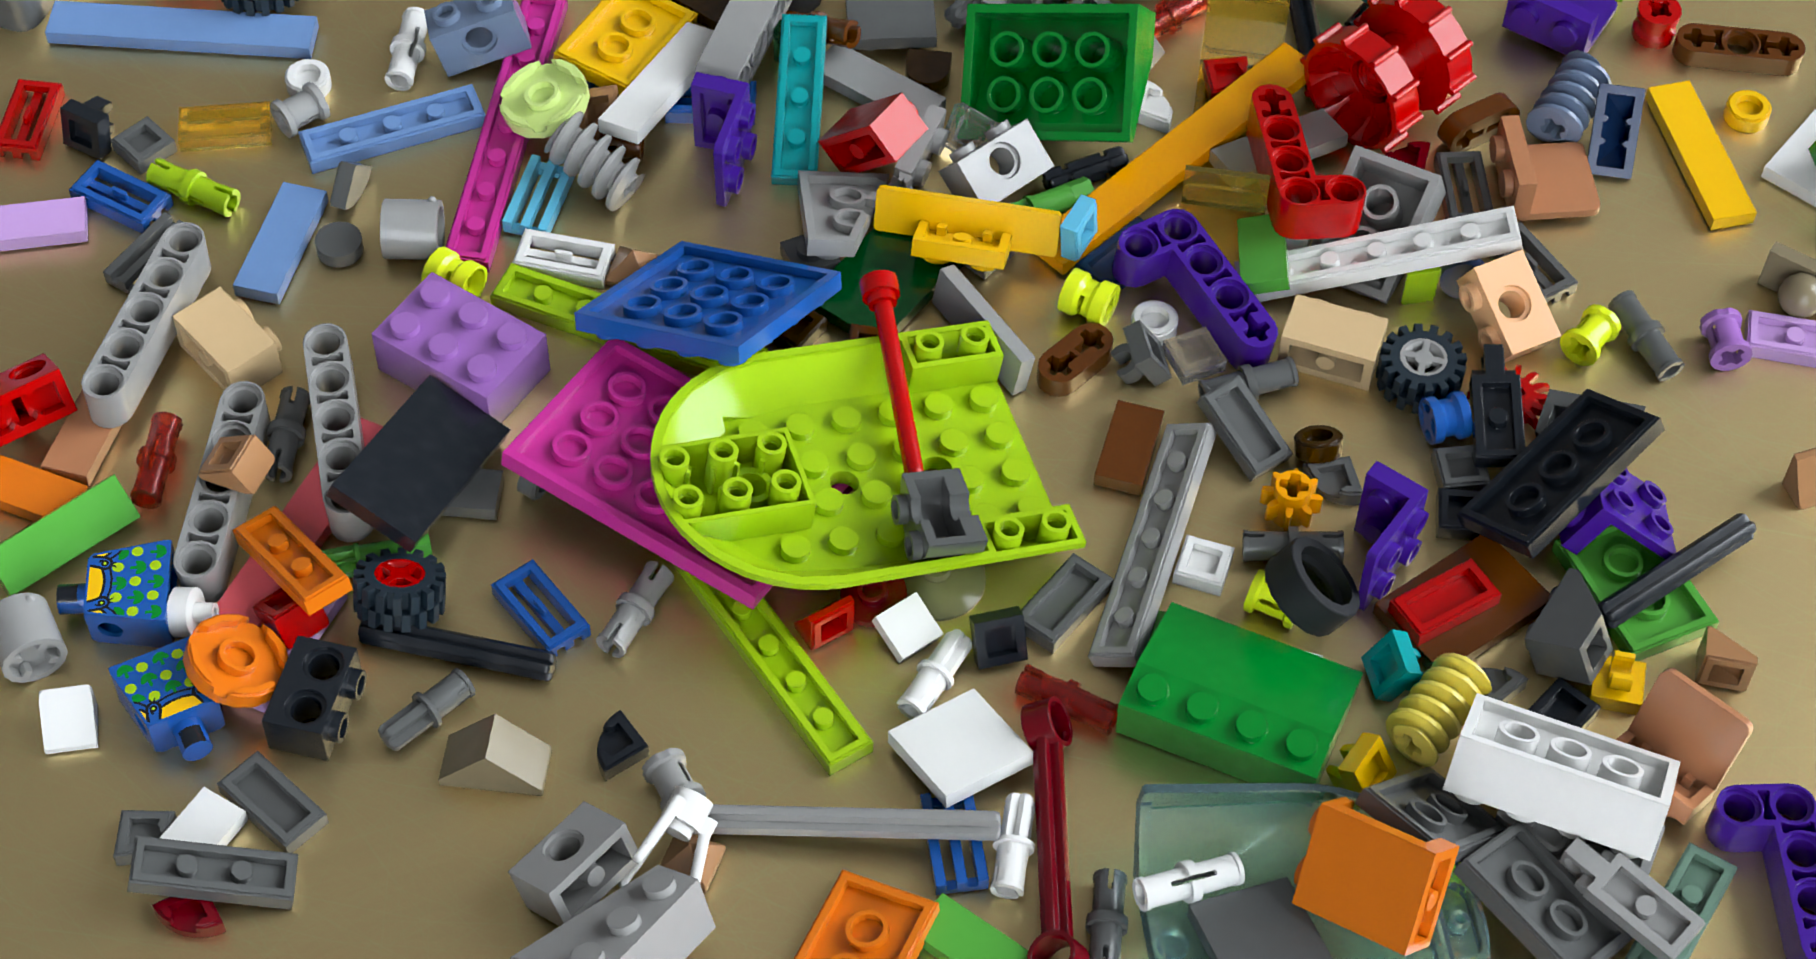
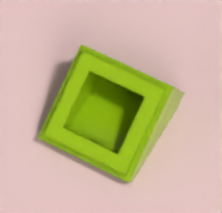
[1401,267,1441,305]

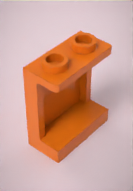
[1292,797,1460,956]

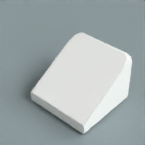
[39,684,99,754]

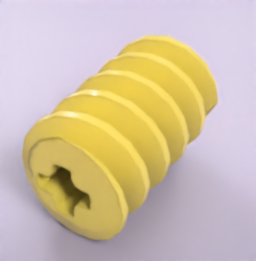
[1385,653,1492,767]

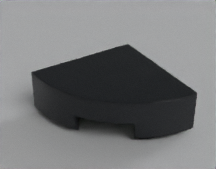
[597,710,650,781]

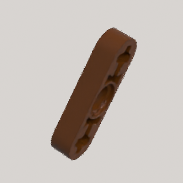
[1672,23,1806,76]

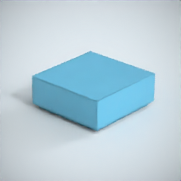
[1060,194,1098,262]

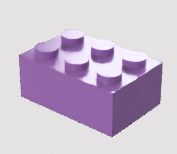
[372,272,551,423]

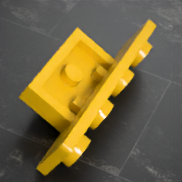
[873,185,1062,271]

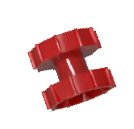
[1300,0,1477,154]

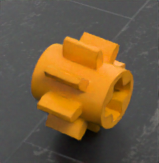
[1259,468,1323,531]

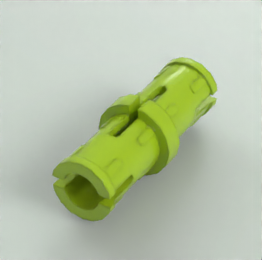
[146,158,241,217]

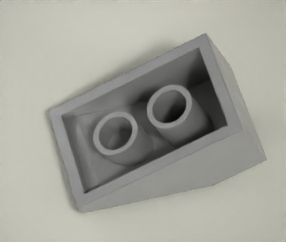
[1311,145,1446,304]

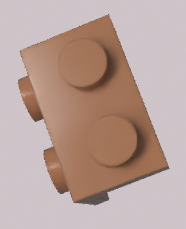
[1489,115,1600,221]
[1616,668,1753,825]

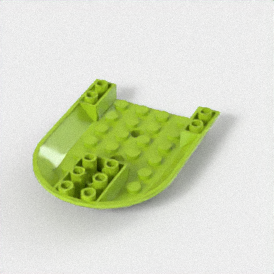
[650,320,1087,590]

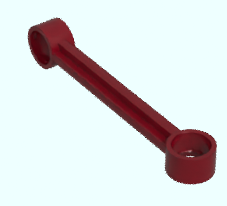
[1021,696,1090,959]

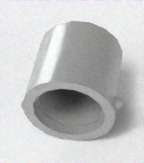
[380,196,445,260]
[0,592,68,683]

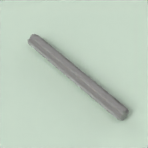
[708,804,1001,841]

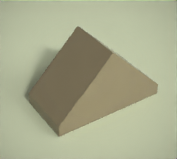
[438,713,552,796]

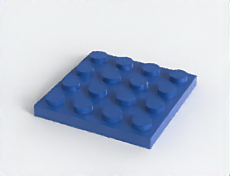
[574,241,842,366]

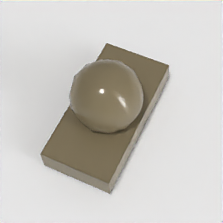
[1758,242,1816,318]

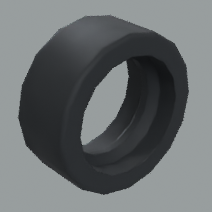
[1265,536,1360,637]

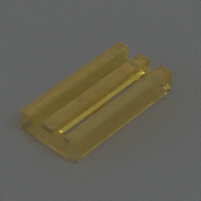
[178,101,272,152]

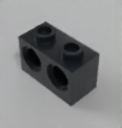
[262,635,367,761]

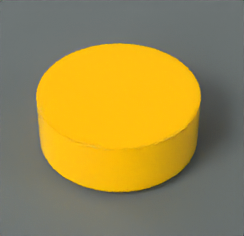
[1723,90,1772,133]

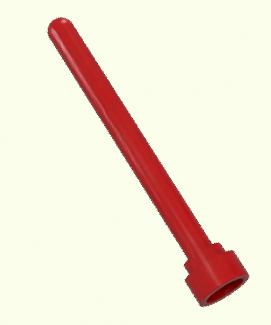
[859,270,924,473]

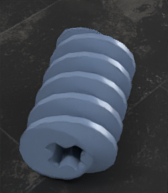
[1526,50,1612,143]

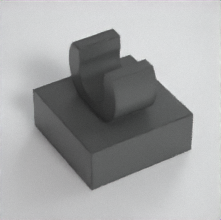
[1111,320,1172,387]

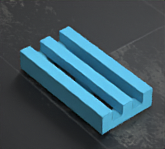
[502,154,575,235]

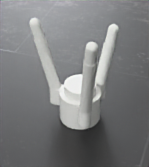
[618,786,718,887]

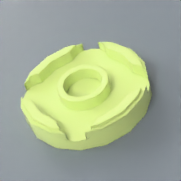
[499,59,590,138]

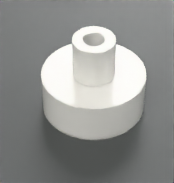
[167,587,219,638]

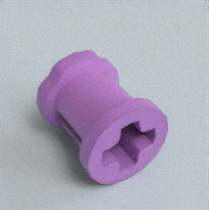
[1699,308,1753,371]

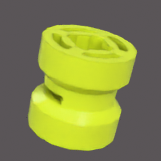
[421,246,488,297]
[1057,268,1121,326]

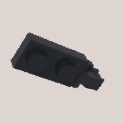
[1469,344,1526,467]

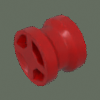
[1631,0,1682,49]

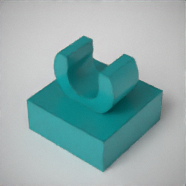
[1361,629,1424,702]

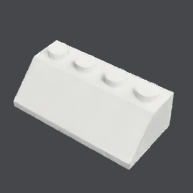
[1442,693,1681,861]

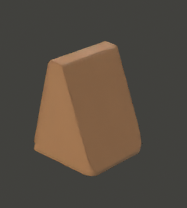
[198,435,275,494]
[1782,448,1816,510]
[1695,626,1758,692]

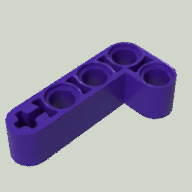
[1112,209,1278,370]
[1705,783,1816,959]

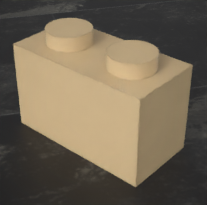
[172,287,283,390]
[1277,294,1389,391]

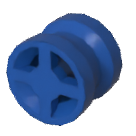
[1418,390,1473,445]

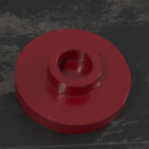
[840,578,908,628]

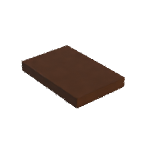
[1373,535,1550,669]

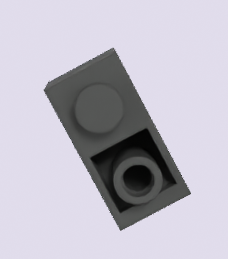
[1524,568,1613,685]

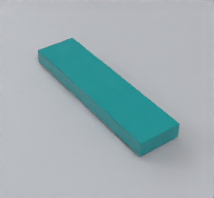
[771,14,827,185]

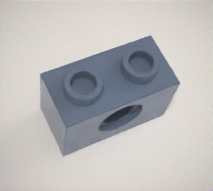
[424,0,532,77]

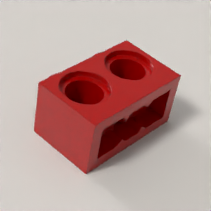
[0,353,78,447]

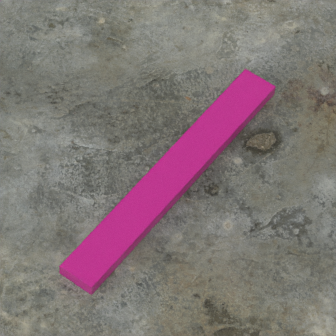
[445,0,568,273]

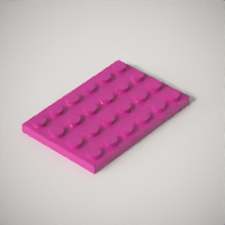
[501,339,853,610]

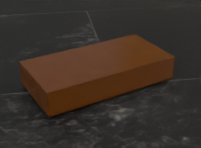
[1094,400,1165,496]

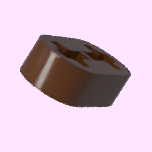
[1437,92,1520,152]
[1037,323,1114,397]

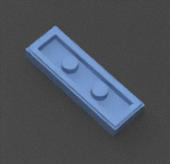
[233,182,329,305]

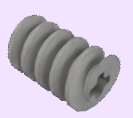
[544,111,645,211]

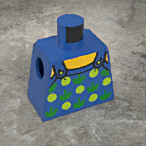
[56,540,179,648]
[108,636,225,761]

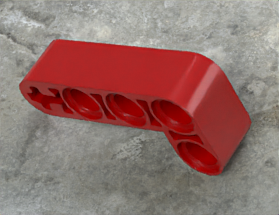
[1246,84,1366,240]

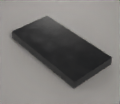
[326,375,511,553]
[1456,389,1665,559]

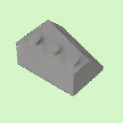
[510,865,716,959]

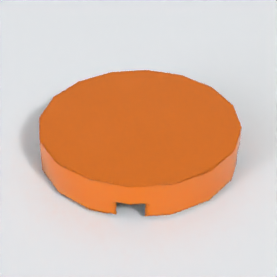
[183,614,288,708]

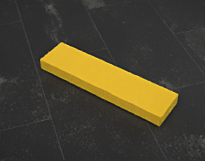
[1645,80,1757,230]

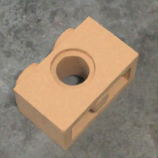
[1457,249,1561,362]

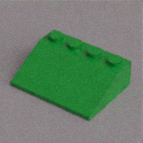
[959,4,1156,143]
[1116,602,1363,806]

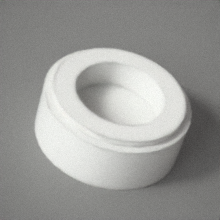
[285,59,332,97]
[1131,300,1179,346]

